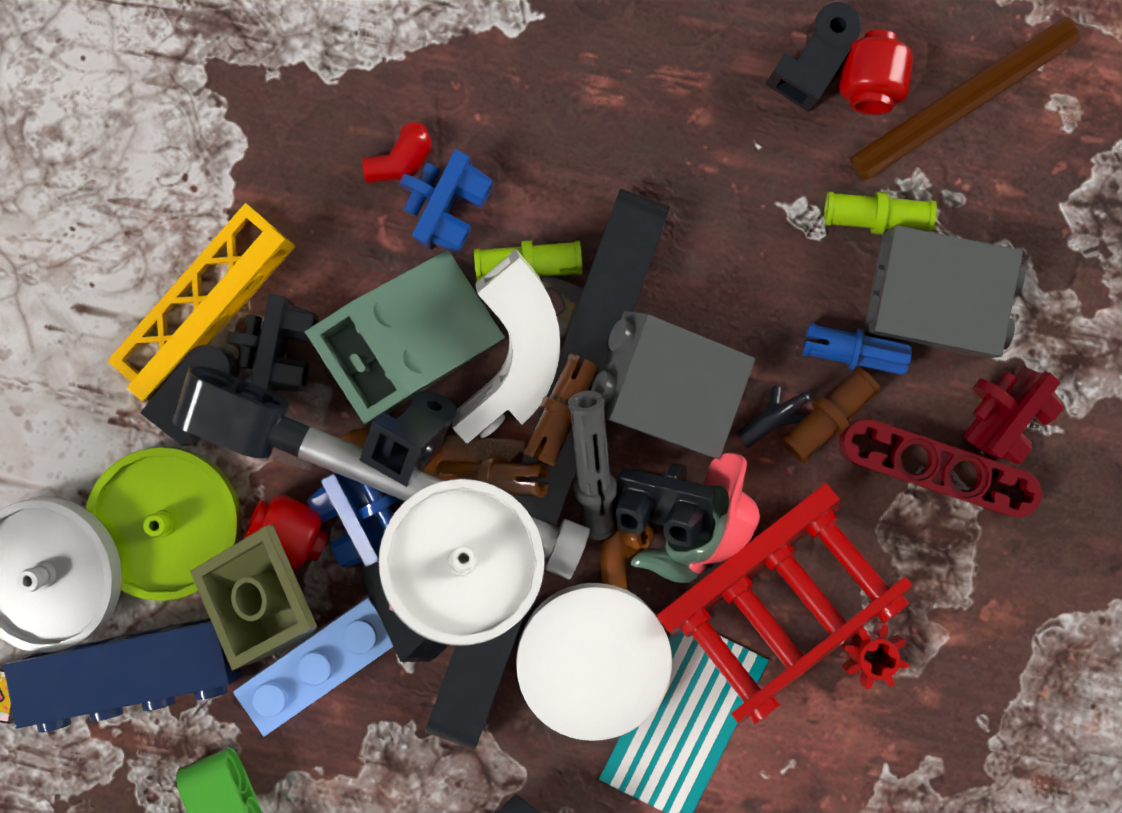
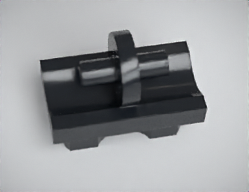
[225,294,319,394]
[616,463,716,548]

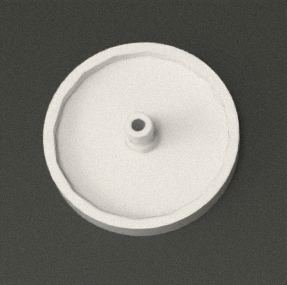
[379,479,544,646]
[516,583,672,741]

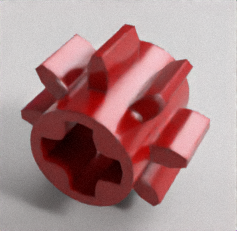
[840,621,909,690]

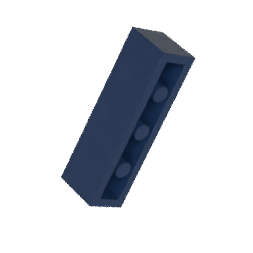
[3,617,242,733]

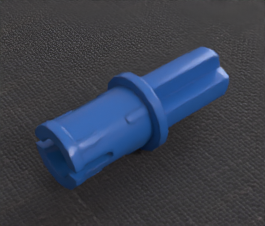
[802,322,912,375]

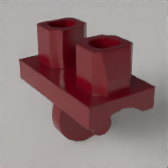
[961,364,1065,465]

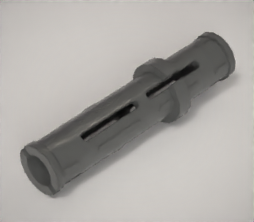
[568,391,617,540]

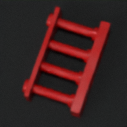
[656,483,913,725]

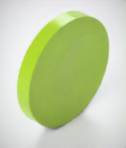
[85,447,242,601]

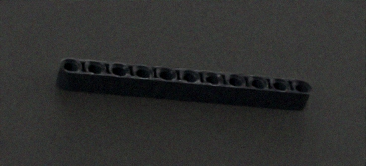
[425,188,670,750]

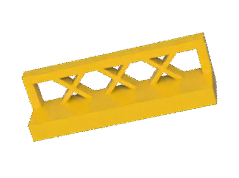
[107,203,296,402]

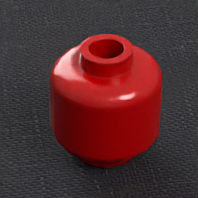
[839,30,913,115]
[244,494,328,571]

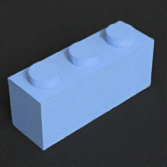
[233,594,393,737]

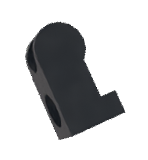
[765,2,861,112]
[140,345,240,446]
[359,391,457,487]

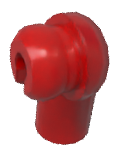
[362,122,432,184]

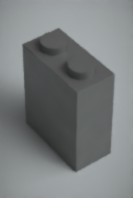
[863,225,1025,359]
[590,311,756,460]

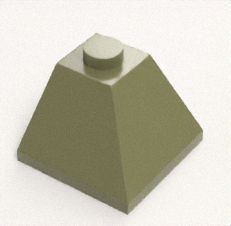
[190,525,317,671]

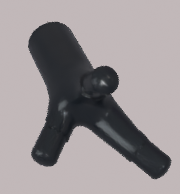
[736,386,811,448]

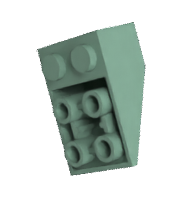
[305,250,505,424]

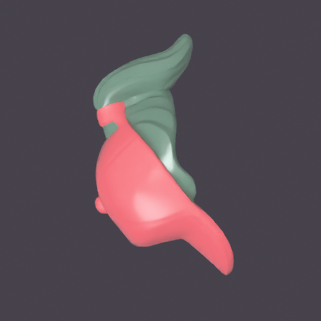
[631,453,760,583]

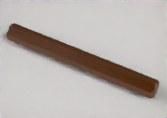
[850,17,1081,180]

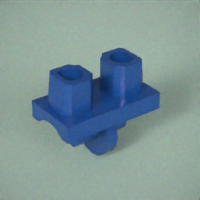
[399,149,494,253]
[307,473,401,567]

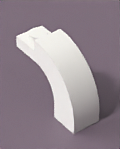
[452,249,560,443]

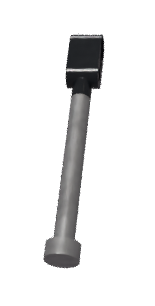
[172,366,590,580]

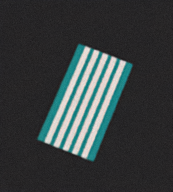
[599,632,769,813]

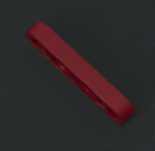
[838,419,1042,518]

